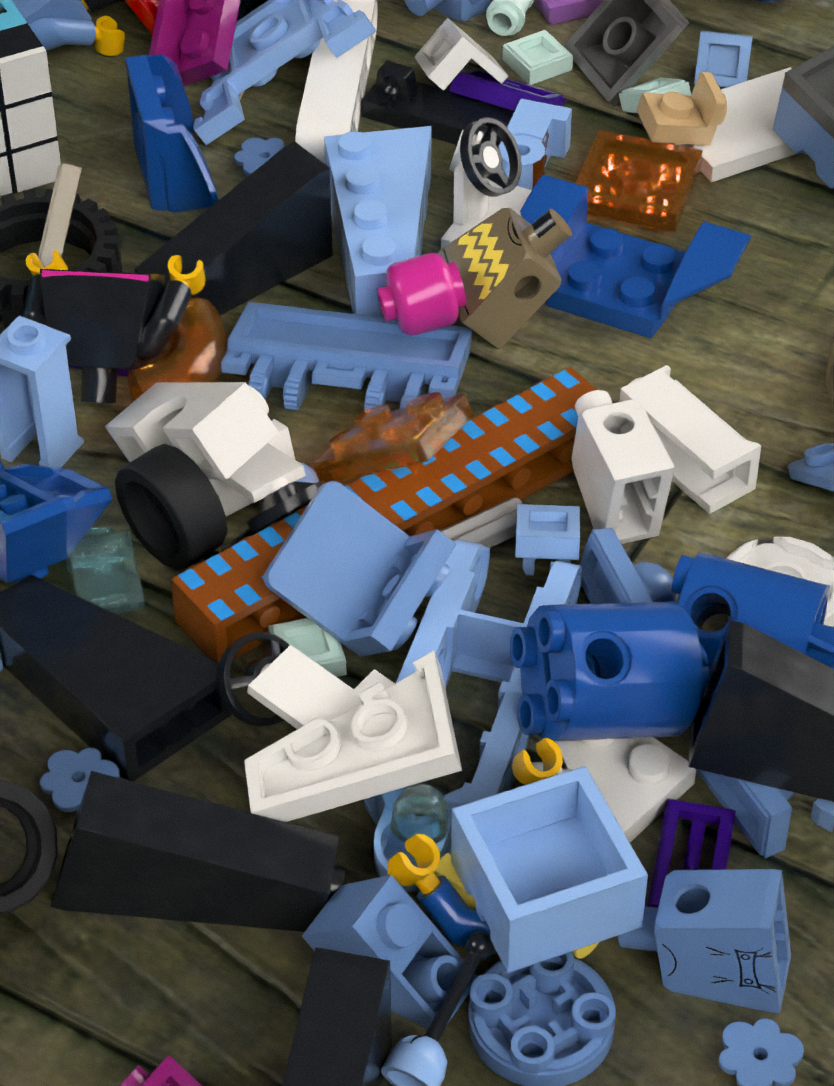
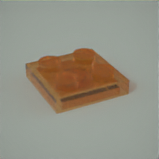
[575,130,703,232]
[313,392,474,483]

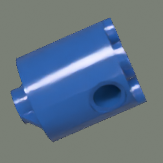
[672,552,834,672]
[510,602,709,741]

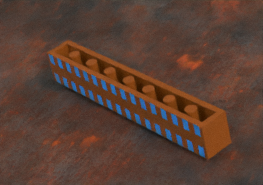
[171,367,613,662]

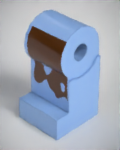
[499,99,572,190]

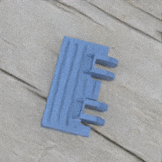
[221,302,473,425]

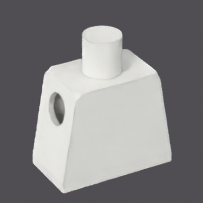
[571,390,675,544]

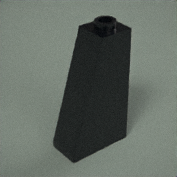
[134,141,333,341]
[0,575,233,782]
[688,620,834,802]
[51,771,345,932]
[283,947,392,1086]

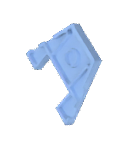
[193,0,376,145]

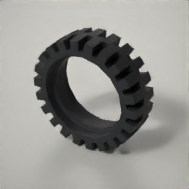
[0,189,122,329]

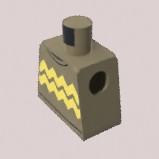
[436,208,572,349]

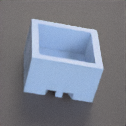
[451,766,648,973]

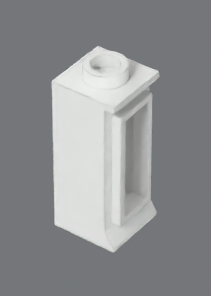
[619,365,761,514]

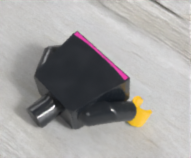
[24,250,206,403]

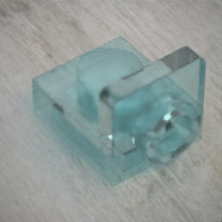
[66,527,145,614]

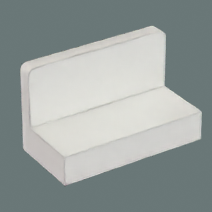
[414,18,508,90]

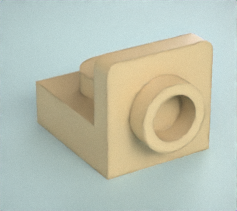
[637,72,727,145]

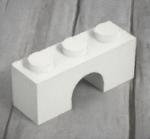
[105,382,279,480]

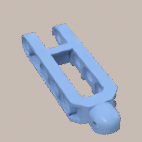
[364,539,582,892]

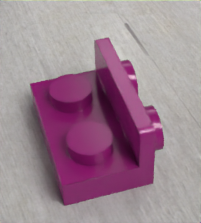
[149,0,240,86]

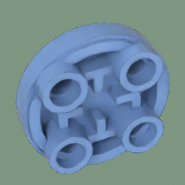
[468,951,616,1086]

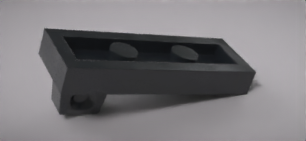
[361,60,515,148]

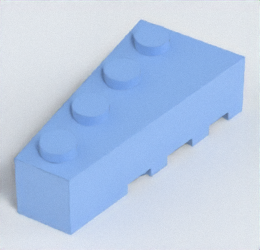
[324,126,431,318]

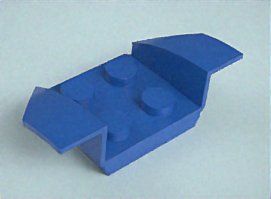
[125,54,219,212]
[520,174,751,338]

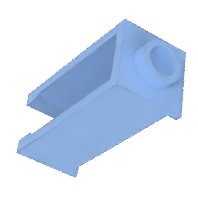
[0,315,84,468]

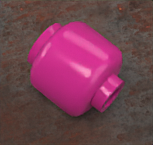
[377,253,467,336]

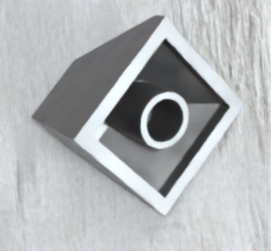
[563,0,689,107]

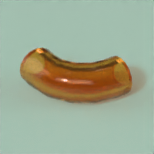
[128,298,227,402]

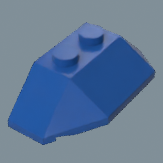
[0,461,112,584]

